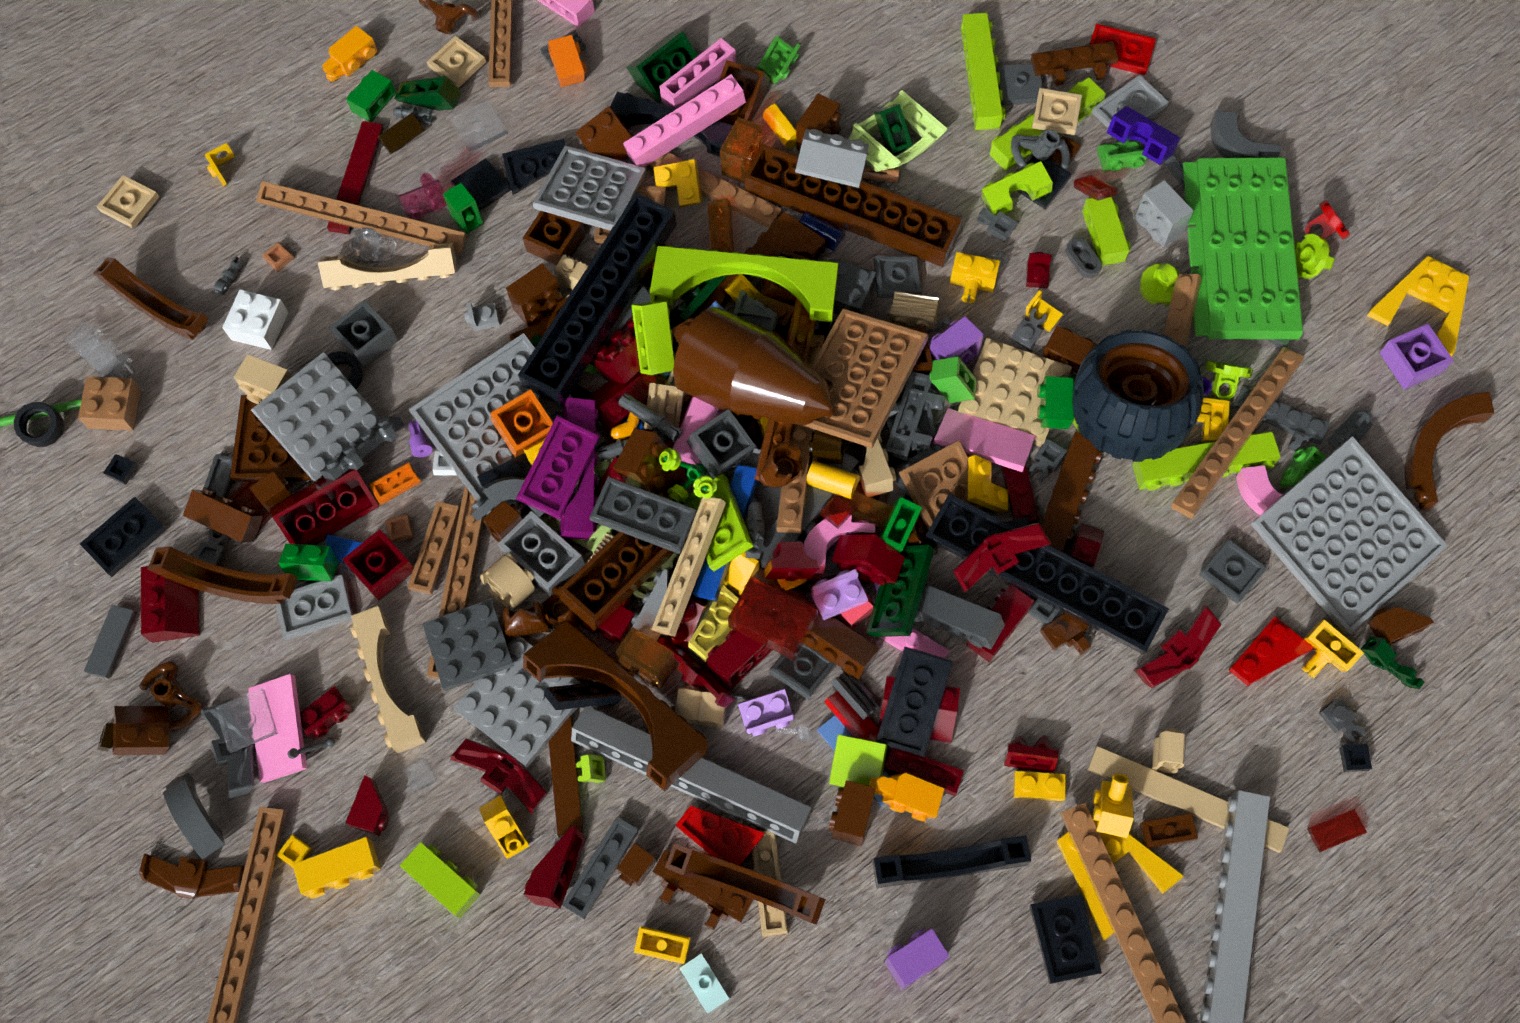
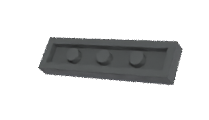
[562,817,639,920]

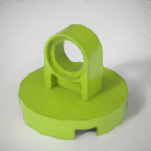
[1295,234,1335,279]
[1139,263,1181,306]
[1205,360,1253,400]

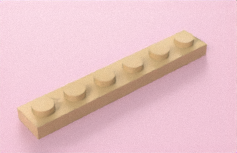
[652,497,726,636]

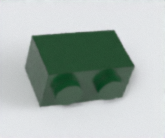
[874,104,913,153]

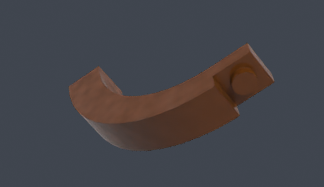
[93,257,209,340]
[1405,392,1494,511]
[147,546,297,604]
[665,843,826,925]

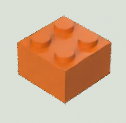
[491,389,553,458]

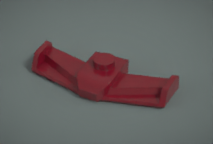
[953,522,1051,593]
[1134,605,1222,688]
[655,638,735,708]
[450,738,547,814]

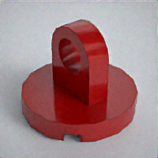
[1305,200,1350,240]

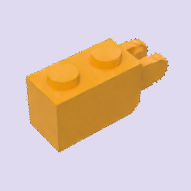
[322,25,378,82]
[868,773,944,821]

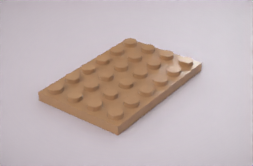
[803,309,928,448]

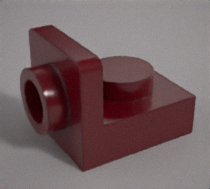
[1026,252,1052,288]

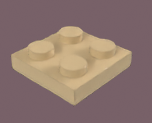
[427,36,486,88]
[1032,88,1082,135]
[97,175,160,229]

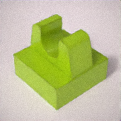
[576,754,606,783]

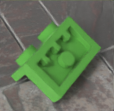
[1097,140,1147,172]
[1279,446,1326,488]

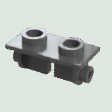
[1327,410,1374,449]

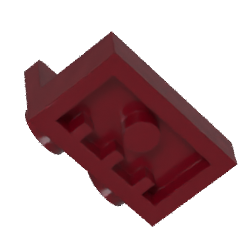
[300,686,353,741]

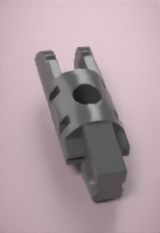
[744,501,765,559]

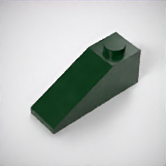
[394,76,462,111]

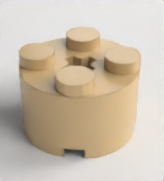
[480,553,535,610]

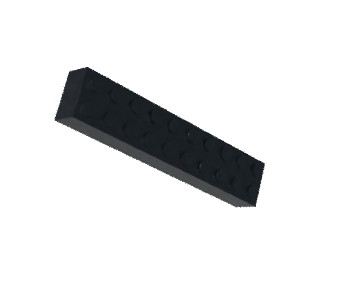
[518,193,677,406]
[926,494,1169,654]

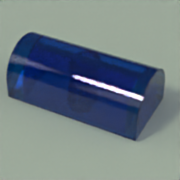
[799,211,845,251]

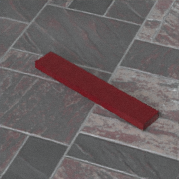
[327,121,384,235]

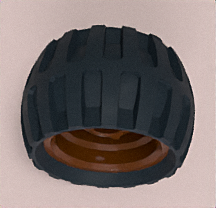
[1072,330,1204,462]

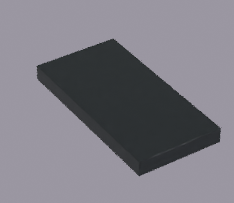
[876,646,953,757]

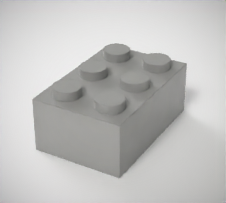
[498,511,585,597]

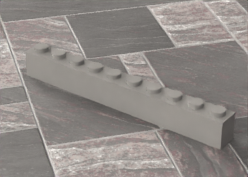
[571,707,811,844]
[1200,790,1270,1023]

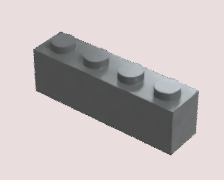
[915,584,1005,649]

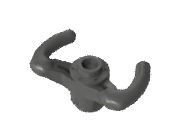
[1011,130,1070,170]

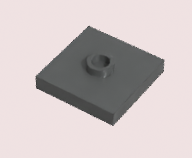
[996,64,1043,105]
[873,256,922,298]
[1198,538,1268,604]
[769,638,836,700]

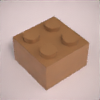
[78,376,141,431]

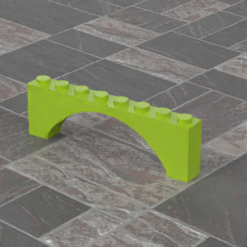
[650,246,838,322]

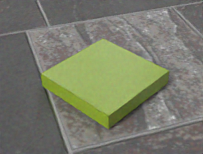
[829,734,888,794]

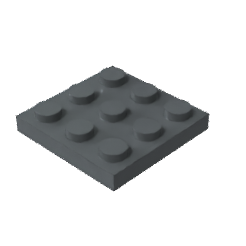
[423,599,514,691]

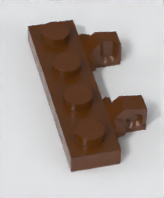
[1031,41,1118,86]
[1040,579,1122,656]
[652,850,754,930]

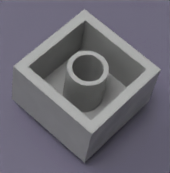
[1135,180,1193,248]

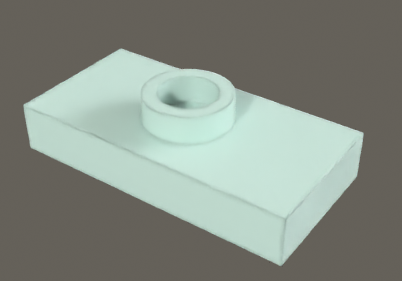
[680,954,729,1014]

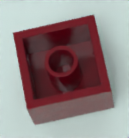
[342,529,414,601]
[831,535,905,585]

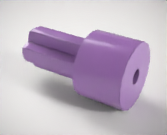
[409,420,433,458]

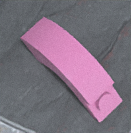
[1236,465,1282,515]
[803,513,875,574]

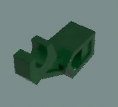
[1361,637,1425,689]

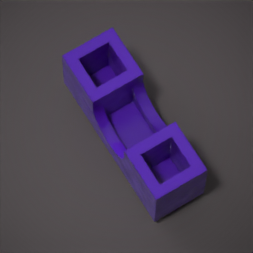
[1106,106,1180,165]

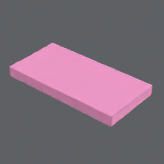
[934,408,1036,472]
[248,674,307,783]

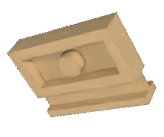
[644,383,683,430]

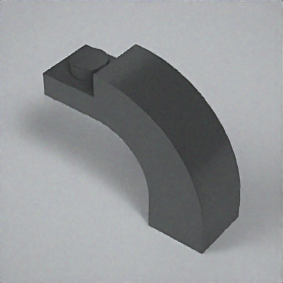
[1210,111,1281,158]
[470,476,544,522]
[163,773,225,859]

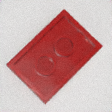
[1089,24,1156,75]

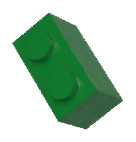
[346,70,396,122]
[443,183,483,234]
[1037,376,1074,430]
[879,497,922,552]
[278,544,339,582]

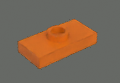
[368,462,422,505]

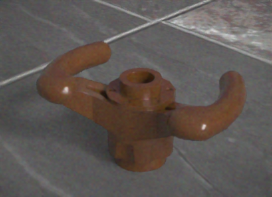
[419,0,479,34]
[139,661,203,731]

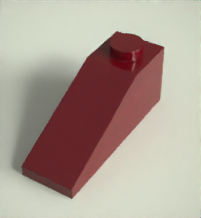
[524,826,586,909]

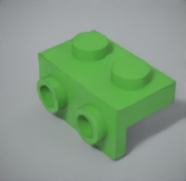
[756,36,801,84]

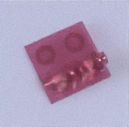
[398,173,447,219]

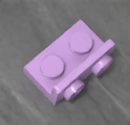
[812,569,868,620]
[737,688,795,736]

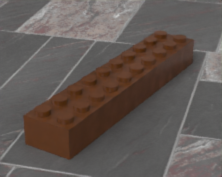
[744,144,962,267]

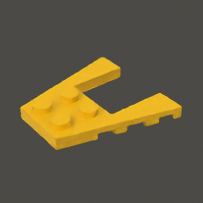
[1367,256,1469,357]
[1057,813,1184,940]

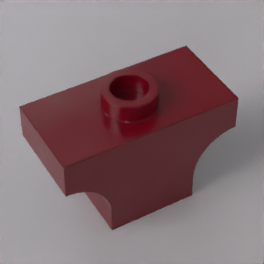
[764,542,819,581]

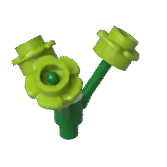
[659,448,717,505]

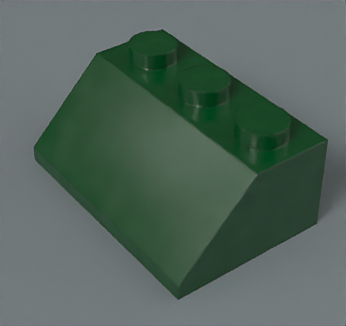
[626,31,698,103]

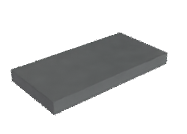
[590,476,697,554]

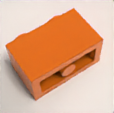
[548,35,587,87]

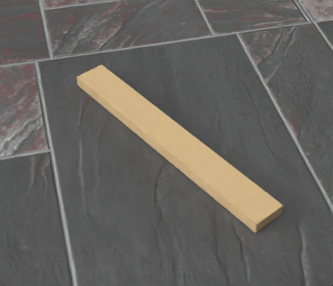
[1087,746,1289,853]

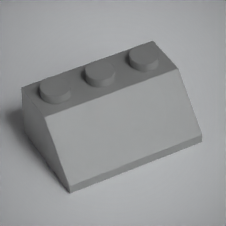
[795,129,869,188]

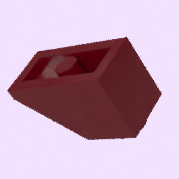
[1070,523,1104,568]
[345,775,389,836]

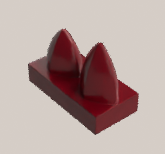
[666,597,707,649]
[1004,735,1058,773]

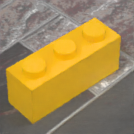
[293,837,381,899]

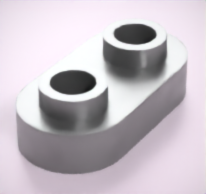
[1066,238,1101,278]

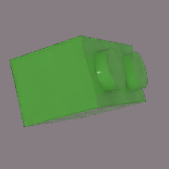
[930,356,977,403]

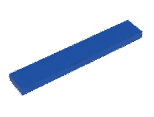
[693,465,758,601]

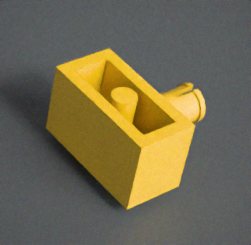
[950,252,1000,304]
[1302,620,1364,678]
[1092,773,1134,838]

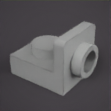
[464,302,500,331]

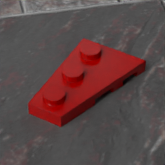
[1229,617,1314,686]
[675,806,766,865]

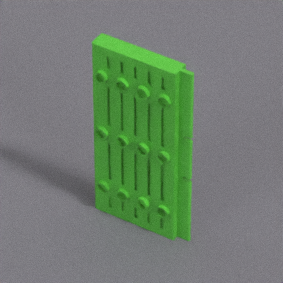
[1183,158,1303,340]

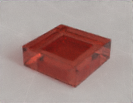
[820,495,854,529]

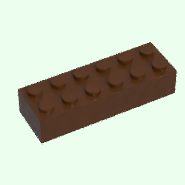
[559,493,687,631]

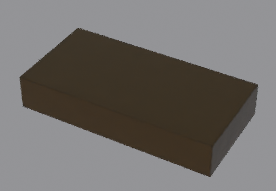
[377,113,425,155]

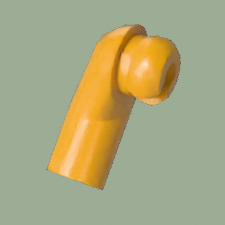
[611,412,640,440]

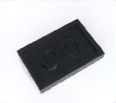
[80,497,167,577]
[1030,894,1102,984]

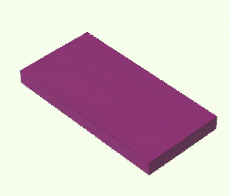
[516,415,600,519]

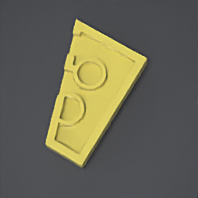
[688,585,755,662]

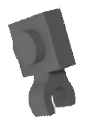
[977,208,1018,242]

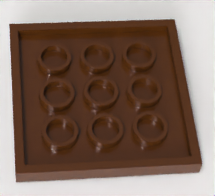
[230,395,324,481]

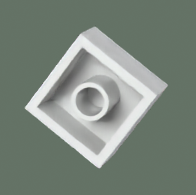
[222,289,289,350]

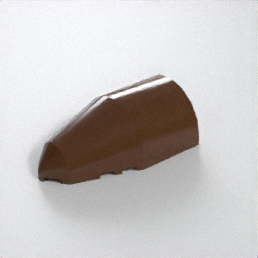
[673,307,833,425]

